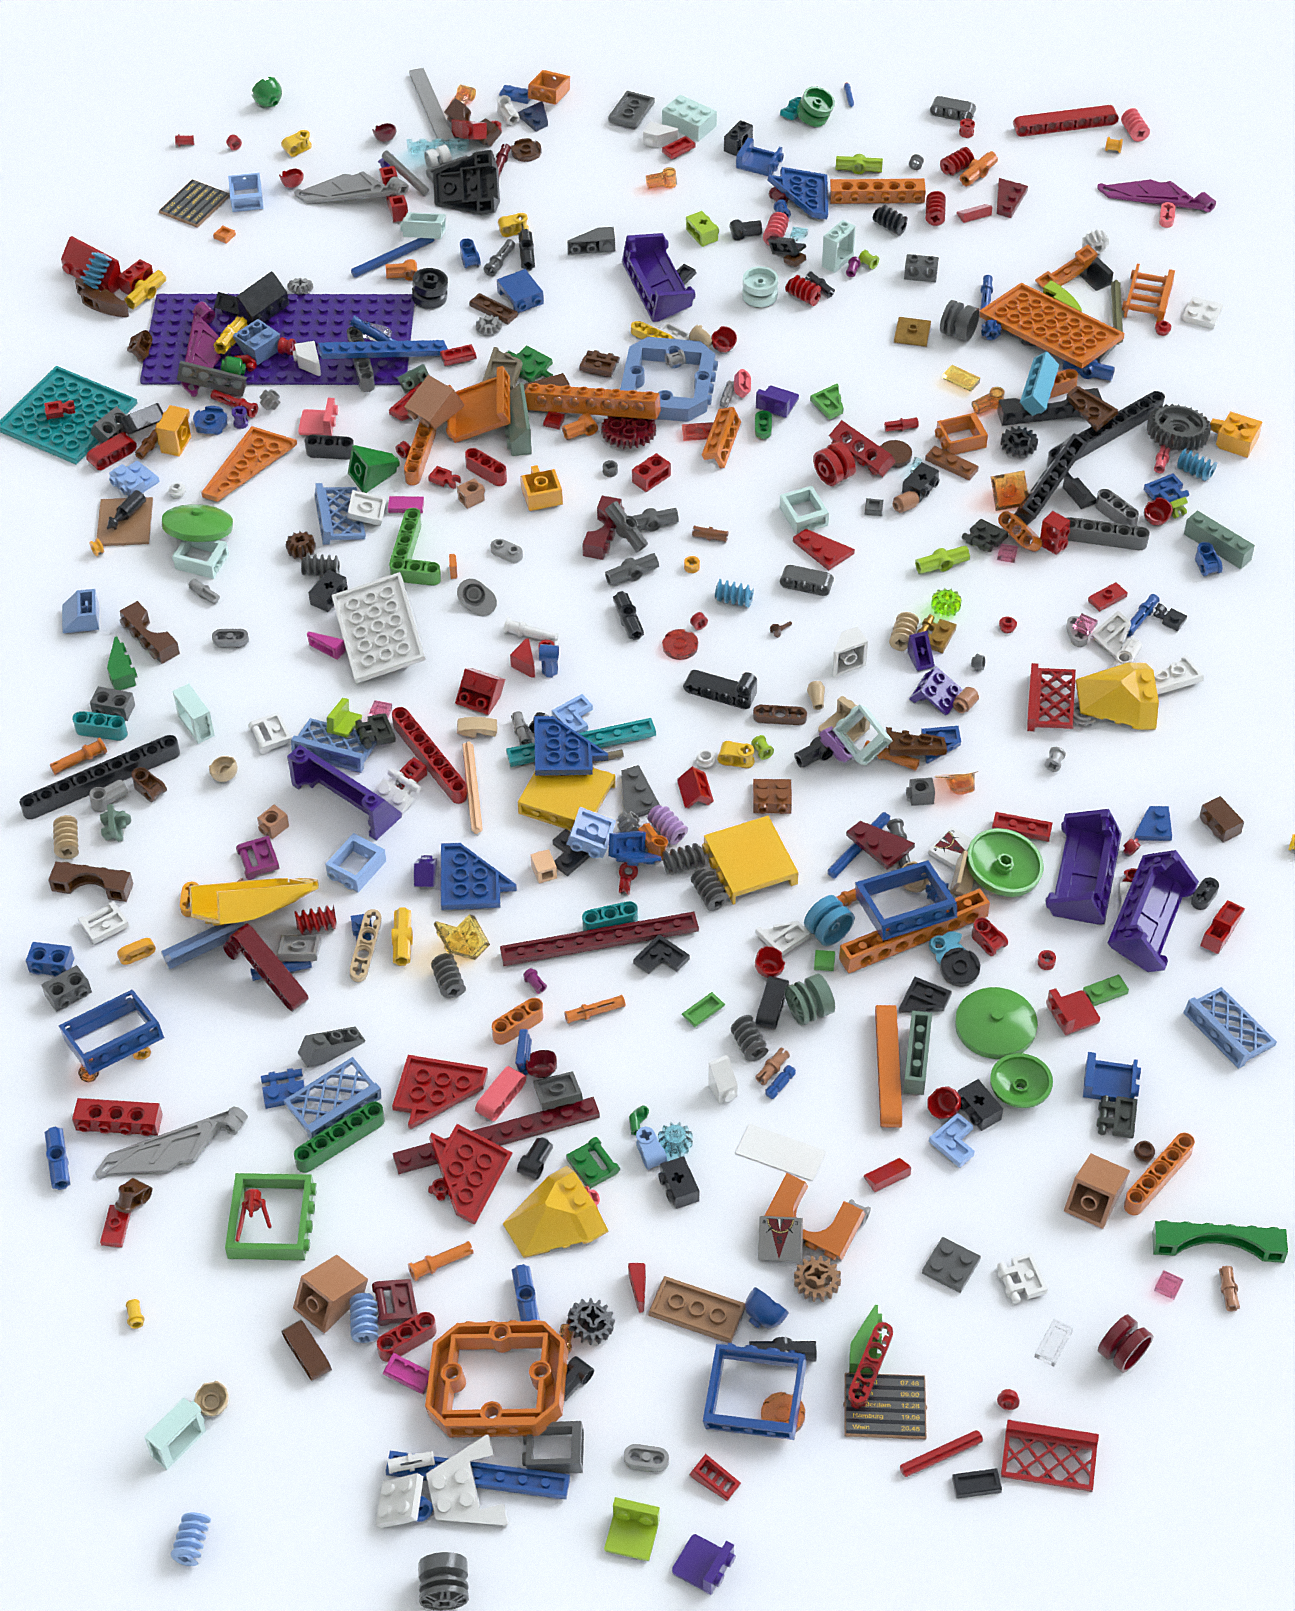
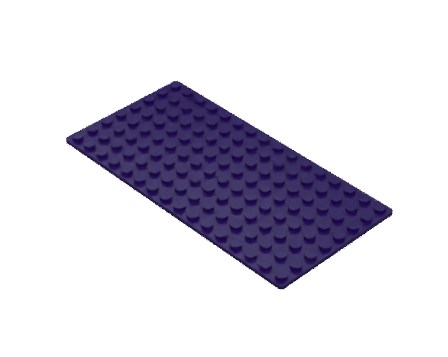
[140,293,415,385]

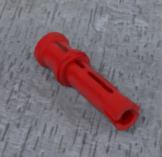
[210,390,259,418]

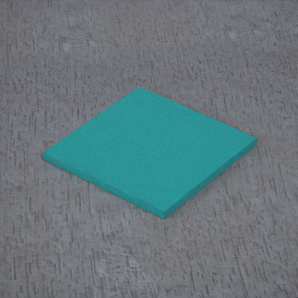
[0,366,138,465]

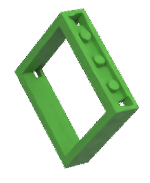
[225,1173,317,1260]

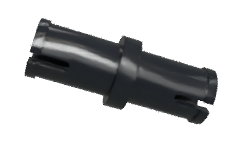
[805,271,835,298]

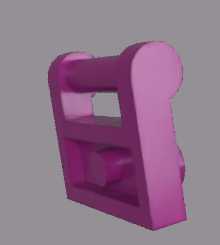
[236,835,280,880]

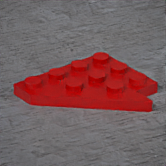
[392,1054,488,1129]
[429,1124,513,1225]

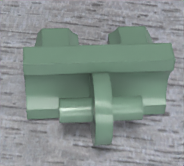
[397,364,429,393]
[100,803,132,842]

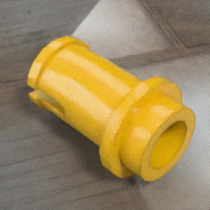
[126,1299,145,1329]

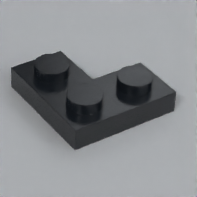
[552,829,590,876]
[633,935,690,974]

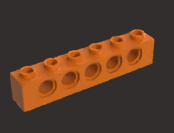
[830,178,926,204]

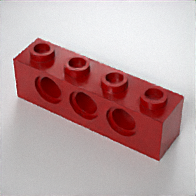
[828,420,896,477]
[72,1098,163,1136]

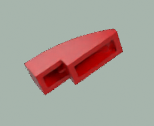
[1200,900,1245,954]

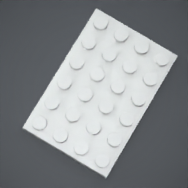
[332,572,426,684]

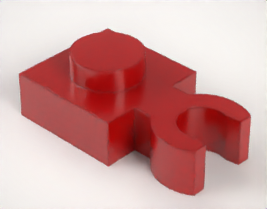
[44,400,76,419]
[428,466,461,489]

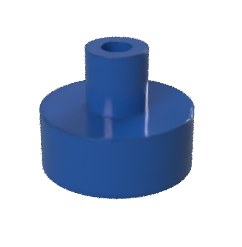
[416,1496,433,1522]

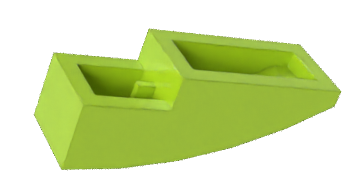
[1043,281,1082,312]

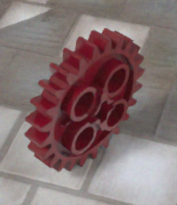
[601,416,656,449]

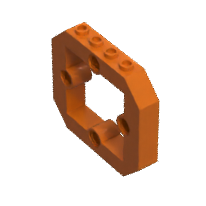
[425,1320,568,1438]

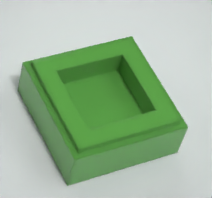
[814,950,835,971]

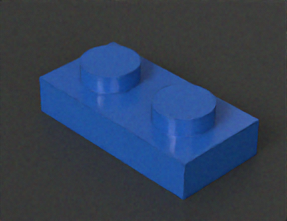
[499,85,531,104]

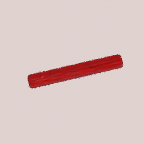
[900,1430,983,1477]

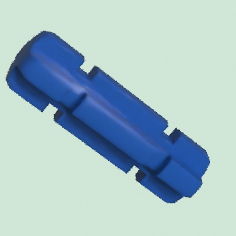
[765,1065,796,1099]

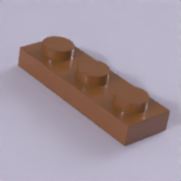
[925,445,979,481]

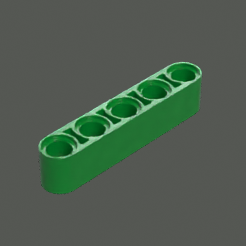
[294,1101,385,1173]

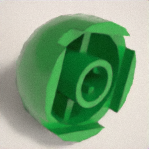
[251,76,282,108]

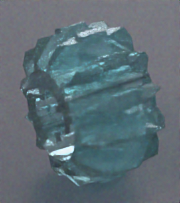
[658,1121,693,1157]

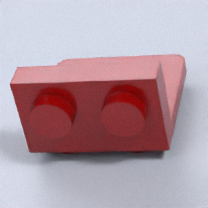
[1046,988,1101,1035]

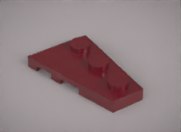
[996,178,1028,218]
[846,820,915,870]

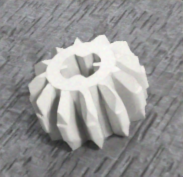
[1082,229,1109,255]

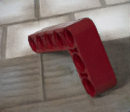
[223,923,309,1012]

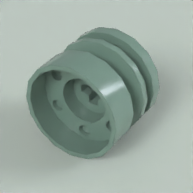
[785,973,836,1026]

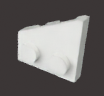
[755,920,811,956]

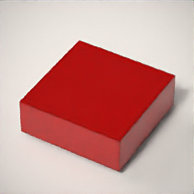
[543,411,565,430]

